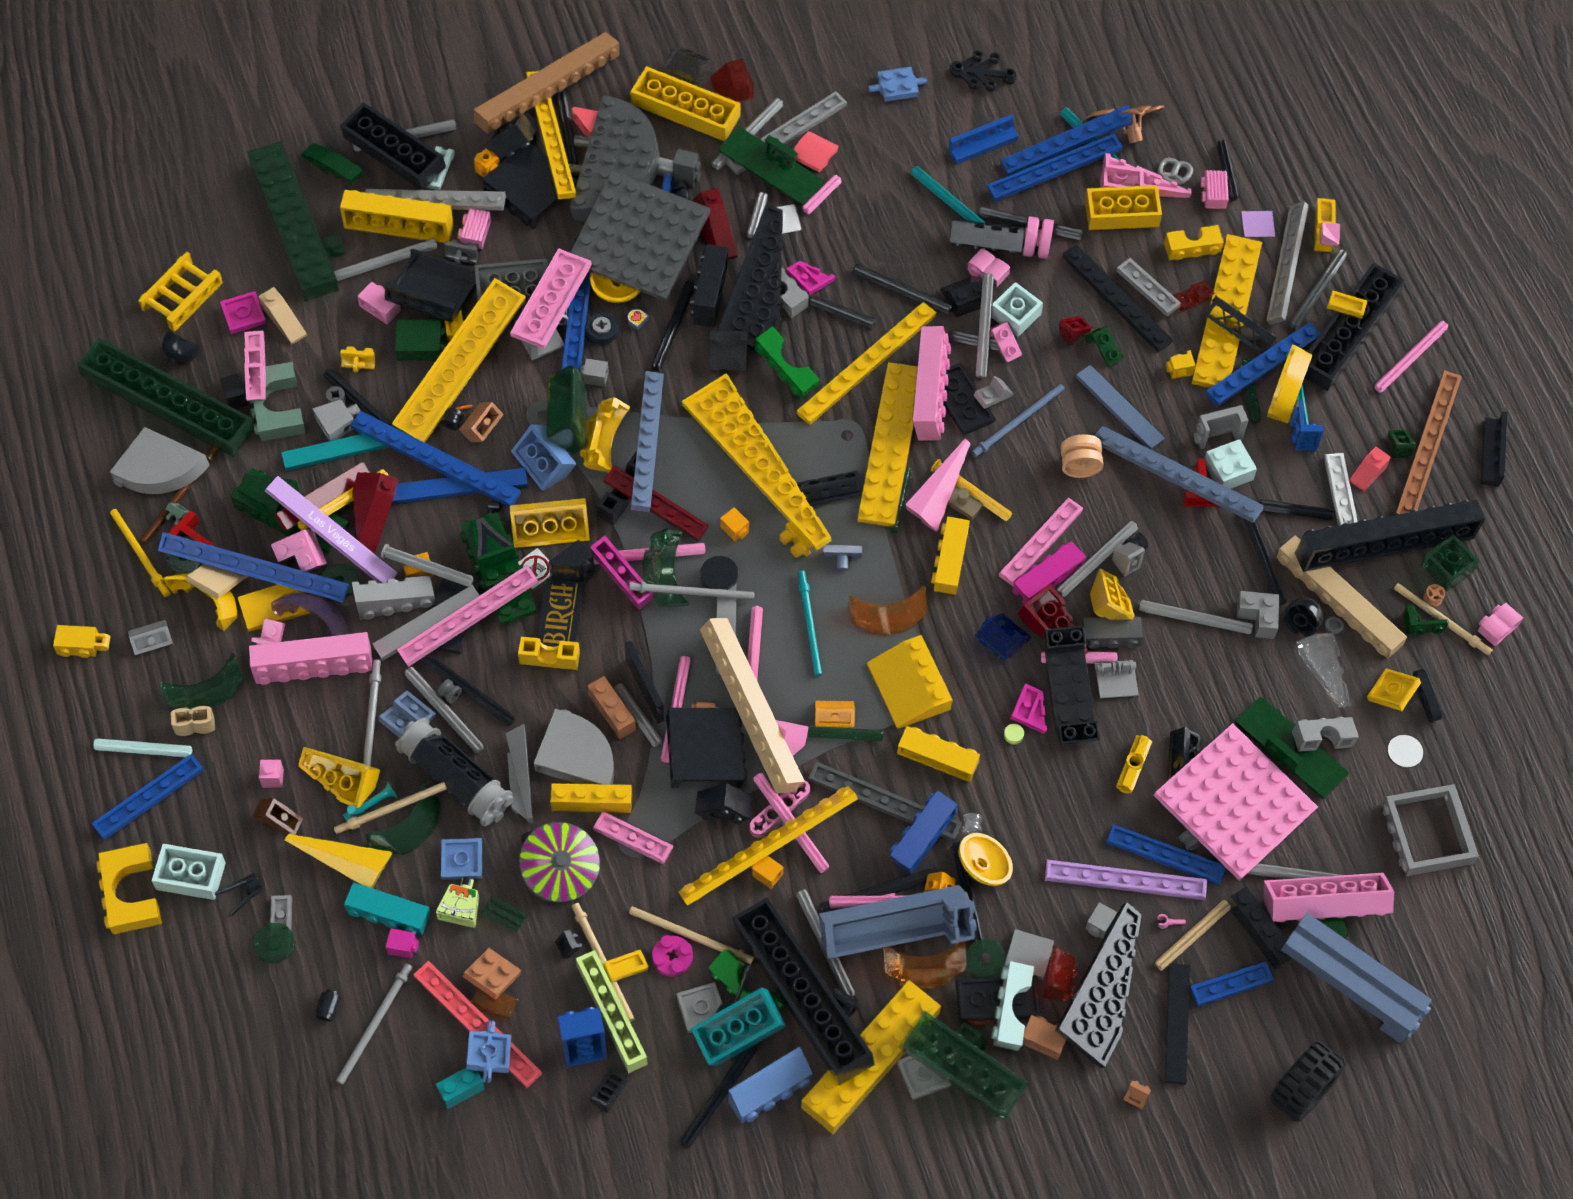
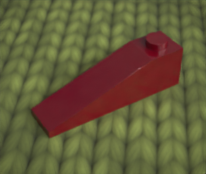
[692,188,738,260]
[352,472,398,554]
[1017,584,1088,655]

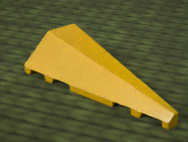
[285,834,392,888]

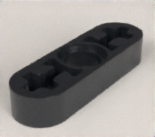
[1413,669,1442,722]

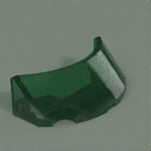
[643,528,689,607]
[160,653,243,710]
[365,782,440,855]

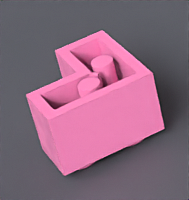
[271,529,327,572]

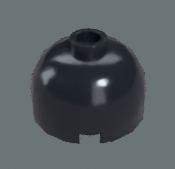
[162,331,200,365]
[1284,597,1324,637]

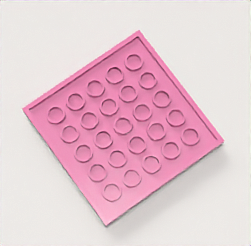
[1153,724,1318,881]

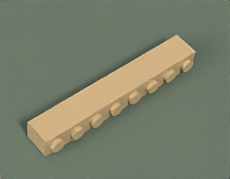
[1276,535,1407,659]

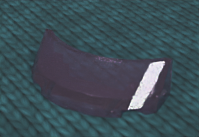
[271,592,348,636]

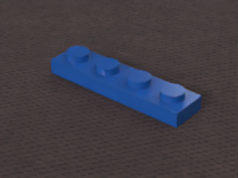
[1190,961,1274,1007]

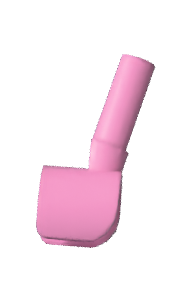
[1157,914,1186,929]

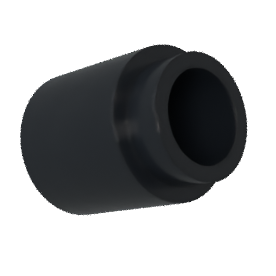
[316,989,341,1022]

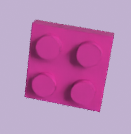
[220,291,266,334]

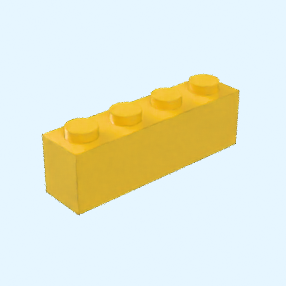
[931,517,970,595]
[897,726,980,782]
[551,783,632,813]

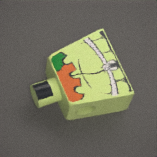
[436,877,479,928]

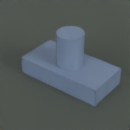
[823,545,862,570]

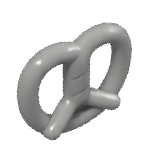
[1158,158,1193,185]

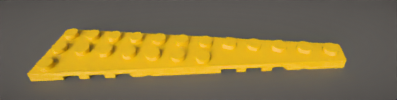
[682,373,831,551]

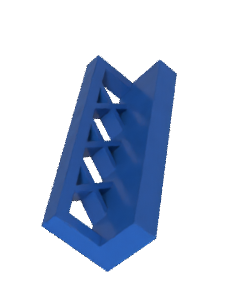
[948,114,1019,164]

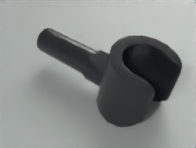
[487,501,501,514]

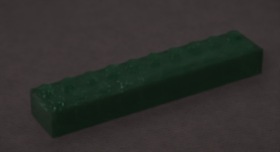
[247,141,339,302]
[77,338,254,457]

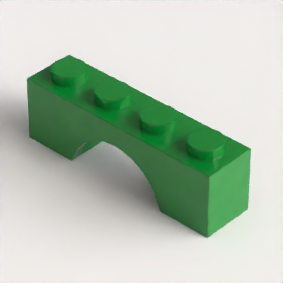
[754,326,820,399]
[709,950,787,1014]

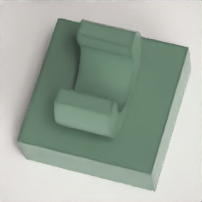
[166,503,189,525]

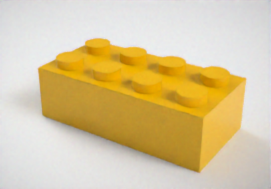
[1085,185,1162,230]

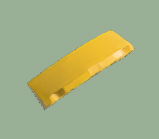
[1267,345,1312,424]
[580,397,630,473]
[164,572,238,631]

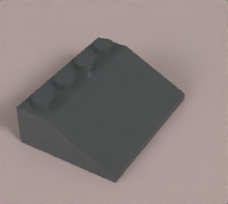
[475,258,548,320]

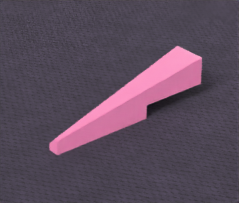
[1100,153,1192,198]
[905,439,971,533]

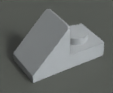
[974,376,1013,409]

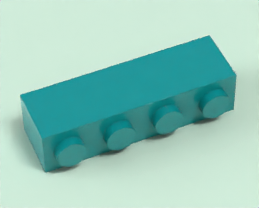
[344,882,431,936]

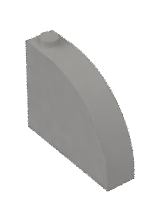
[110,427,210,494]
[534,709,614,785]

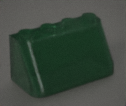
[547,365,587,454]

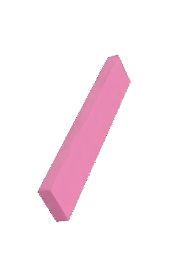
[999,497,1083,586]

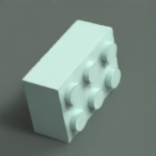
[152,844,226,900]

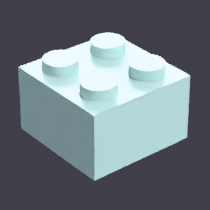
[991,282,1043,337]
[1205,439,1257,489]

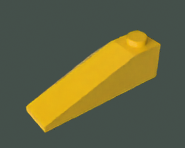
[298,747,380,808]

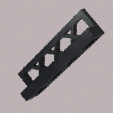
[1204,295,1277,354]
[1481,412,1508,487]
[797,471,863,506]
[1167,727,1201,781]

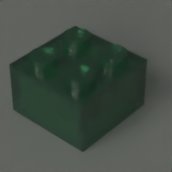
[1421,534,1480,591]

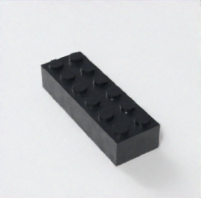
[340,102,446,190]

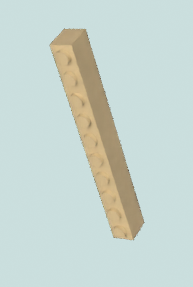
[700,618,805,794]

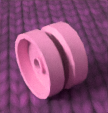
[1023,216,1054,259]

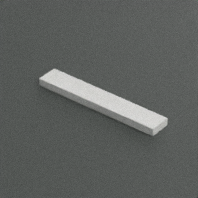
[1324,453,1358,526]

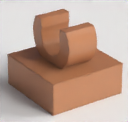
[1123,1080,1151,1109]

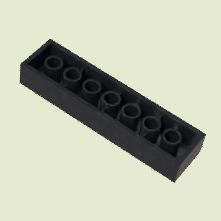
[1304,262,1405,391]

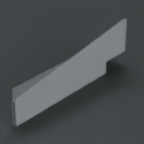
[506,724,533,824]

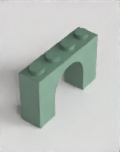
[250,362,305,441]

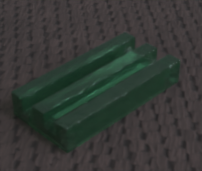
[481,896,527,933]

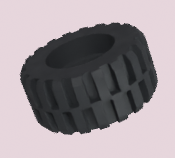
[1270,1041,1346,1122]

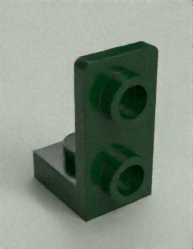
[1084,326,1123,366]
[1403,604,1449,635]

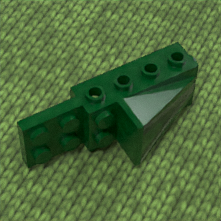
[460,512,537,626]

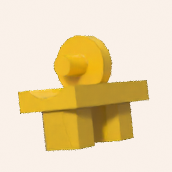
[340,346,375,373]
[779,522,811,558]

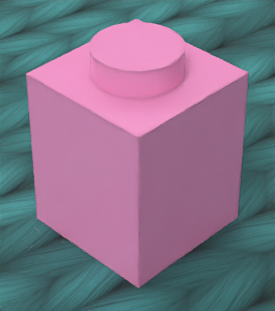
[259,760,284,788]

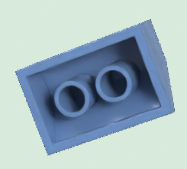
[511,424,576,491]

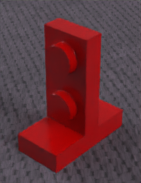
[1183,458,1220,507]
[169,510,214,546]

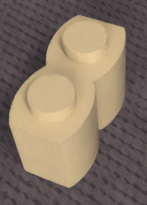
[171,706,215,736]

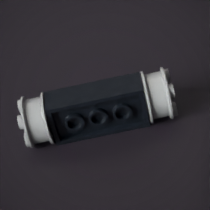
[395,718,514,826]

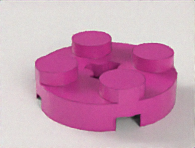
[652,935,693,977]

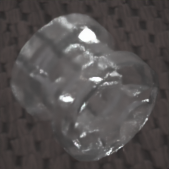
[962,813,983,835]

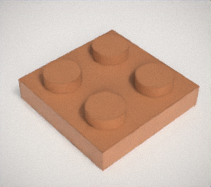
[463,948,521,1000]

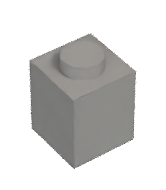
[580,358,609,387]
[1085,902,1117,939]

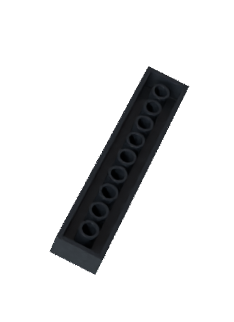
[1295,500,1486,572]
[732,898,875,1086]

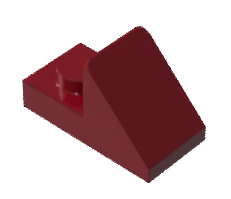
[1059,316,1092,345]

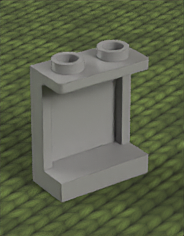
[1194,405,1249,449]

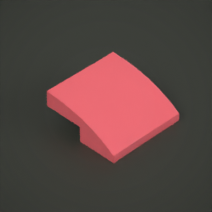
[794,131,839,172]

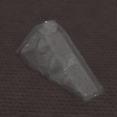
[1296,633,1351,708]

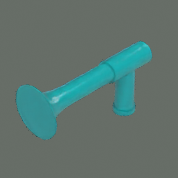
[343,781,397,821]

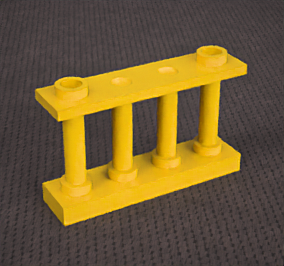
[139,252,223,332]

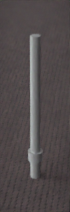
[363,660,381,766]

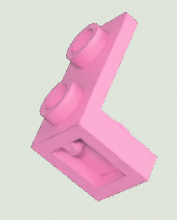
[989,322,1022,362]
[251,619,285,645]

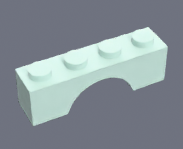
[991,961,1034,1051]

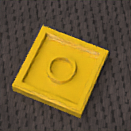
[1367,668,1421,711]

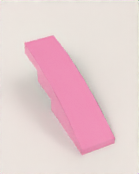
[244,331,266,401]

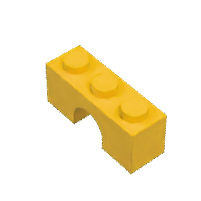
[1164,225,1224,260]
[518,637,580,670]

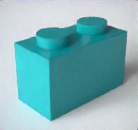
[436,1068,485,1109]

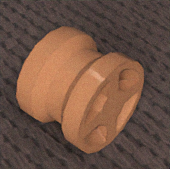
[1423,584,1445,608]

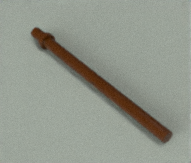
[140,446,218,544]

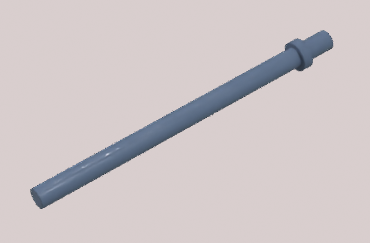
[971,384,1064,457]

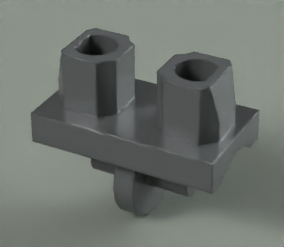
[444,240,477,265]

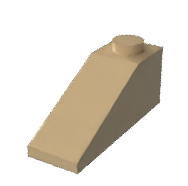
[259,287,307,344]

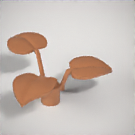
[1084,105,1165,143]

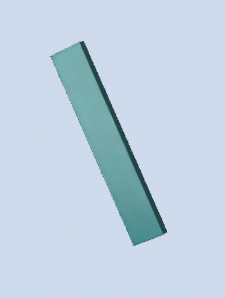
[281,434,389,471]

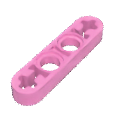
[749,780,810,838]

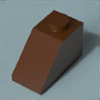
[252,798,303,835]

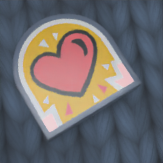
[627,309,649,331]

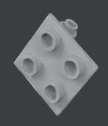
[1095,660,1139,699]

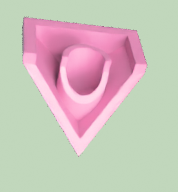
[776,720,808,756]

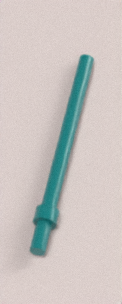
[798,570,822,677]

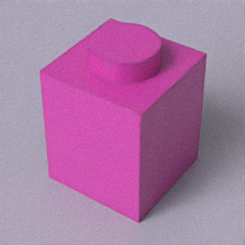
[386,928,419,959]

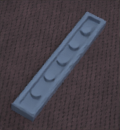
[1076,365,1165,450]

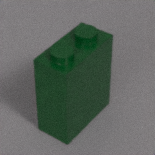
[395,320,446,361]

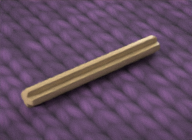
[1155,900,1231,971]

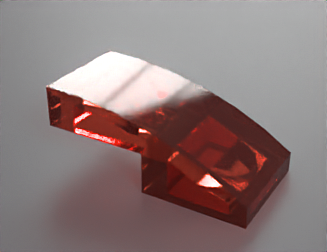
[1174,280,1215,312]

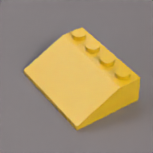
[867,635,952,729]

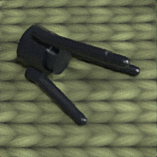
[215,873,261,916]

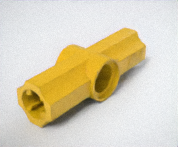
[1116,735,1152,794]

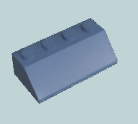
[728,1047,813,1123]

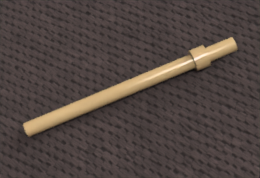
[1394,583,1493,656]
[334,782,447,834]

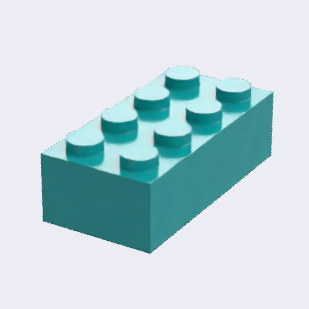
[691,988,787,1067]

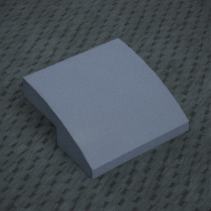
[378,691,436,738]

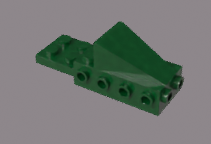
[231,468,349,554]

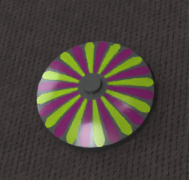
[519,822,600,903]

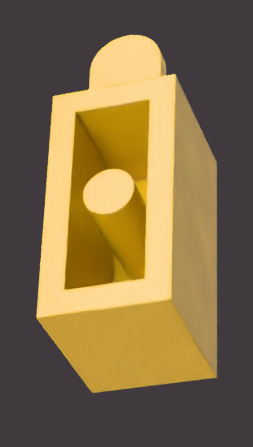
[53,625,111,658]

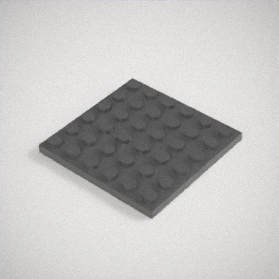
[570,171,711,302]

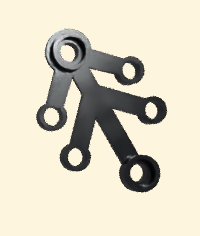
[949,50,1017,92]

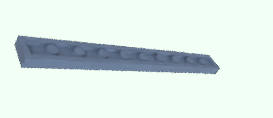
[631,371,664,512]
[1095,426,1263,523]

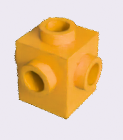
[474,148,500,177]
[924,872,956,892]

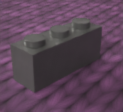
[1081,617,1143,649]

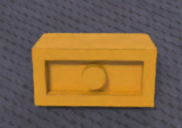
[815,701,855,727]

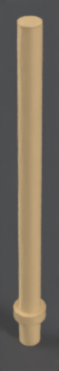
[572,903,635,1022]
[629,906,754,965]

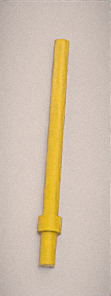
[110,509,171,597]

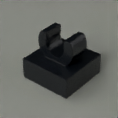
[555,930,582,959]

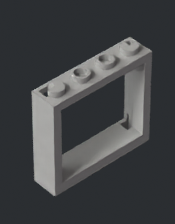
[1382,784,1479,877]

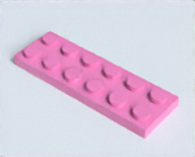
[510,248,592,349]

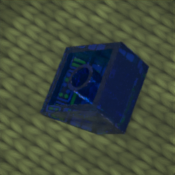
[975,613,1031,660]

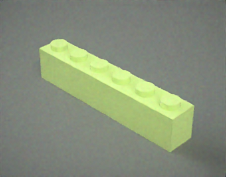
[576,950,647,1073]

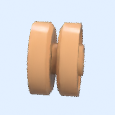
[1060,435,1103,478]

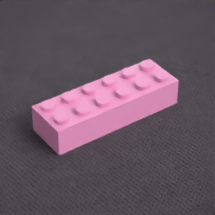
[913,326,951,441]
[249,632,373,685]
[1263,873,1394,922]

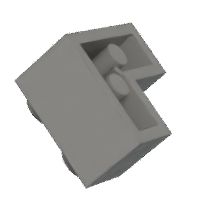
[1237,591,1279,639]

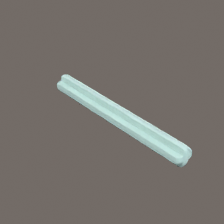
[94,739,192,757]

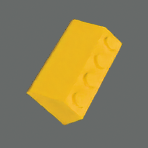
[510,498,590,548]

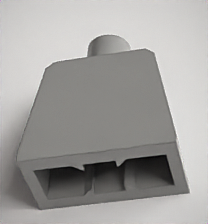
[313,400,360,441]

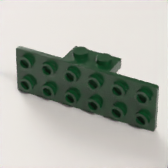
[719,126,825,206]
[1235,697,1349,799]

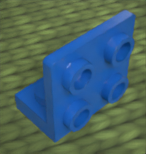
[1289,400,1324,451]

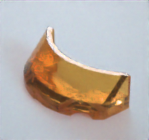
[848,586,927,635]
[883,941,967,989]

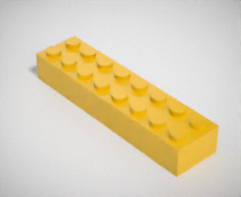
[801,980,941,1134]

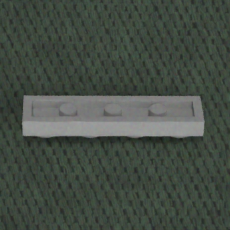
[1116,258,1181,317]

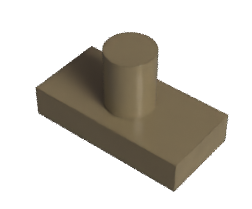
[947,486,983,520]

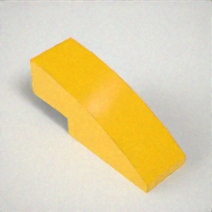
[1314,198,1336,252]

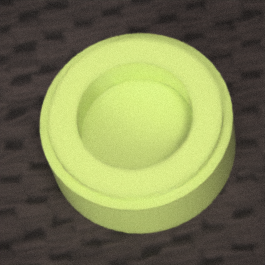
[1004,724,1024,744]

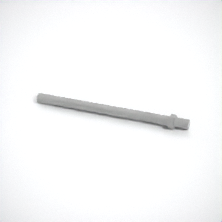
[629,582,754,599]
[336,963,412,1085]

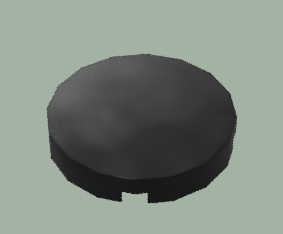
[700,556,738,590]

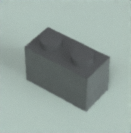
[673,149,701,189]

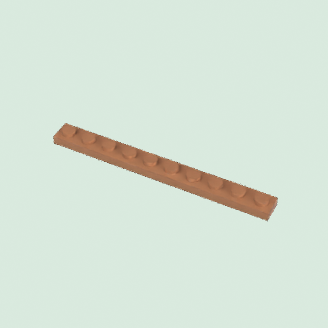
[1396,370,1462,514]

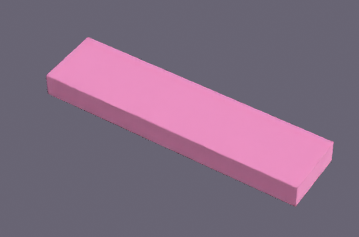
[593,811,673,865]

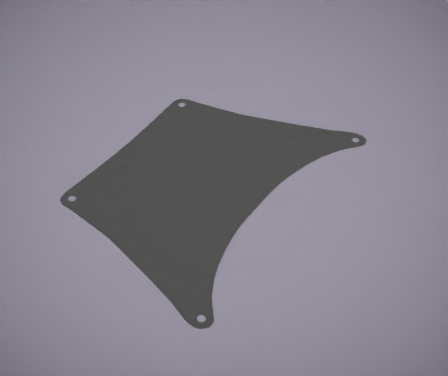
[526,400,917,858]

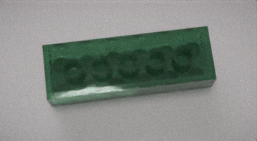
[898,1011,1028,1119]

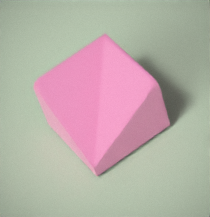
[1320,222,1340,246]

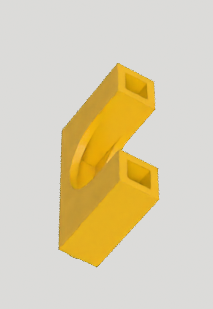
[96,843,162,934]

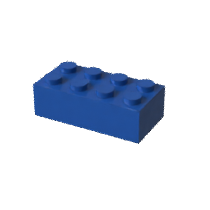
[890,791,958,875]
[558,1007,607,1067]

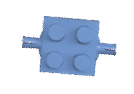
[868,67,927,102]
[466,1020,511,1083]

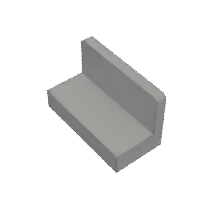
[128,620,173,655]

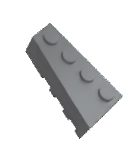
[352,576,435,620]

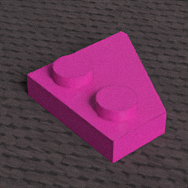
[785,261,836,296]
[1010,683,1047,734]

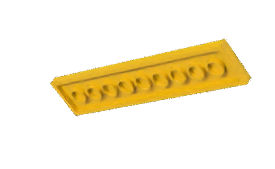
[1192,234,1262,388]
[392,278,526,443]
[857,362,918,527]

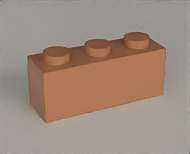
[588,676,636,740]

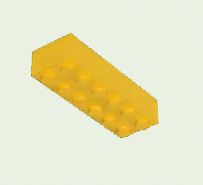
[630,66,740,142]
[340,190,454,243]

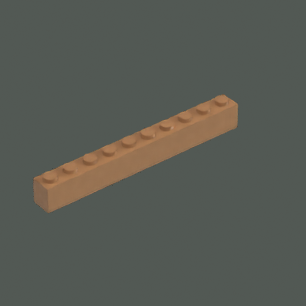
[474,32,620,134]

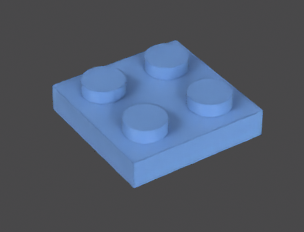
[441,838,482,880]

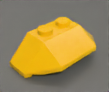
[1090,568,1134,620]

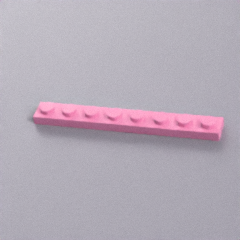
[397,565,539,667]

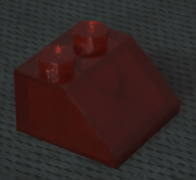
[710,58,754,102]
[1043,946,1078,1003]

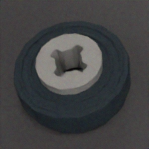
[586,313,618,344]

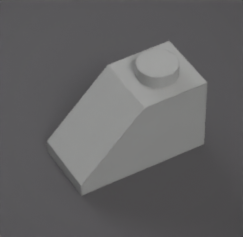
[1112,542,1145,577]

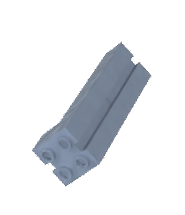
[819,885,977,959]
[1281,913,1432,1043]

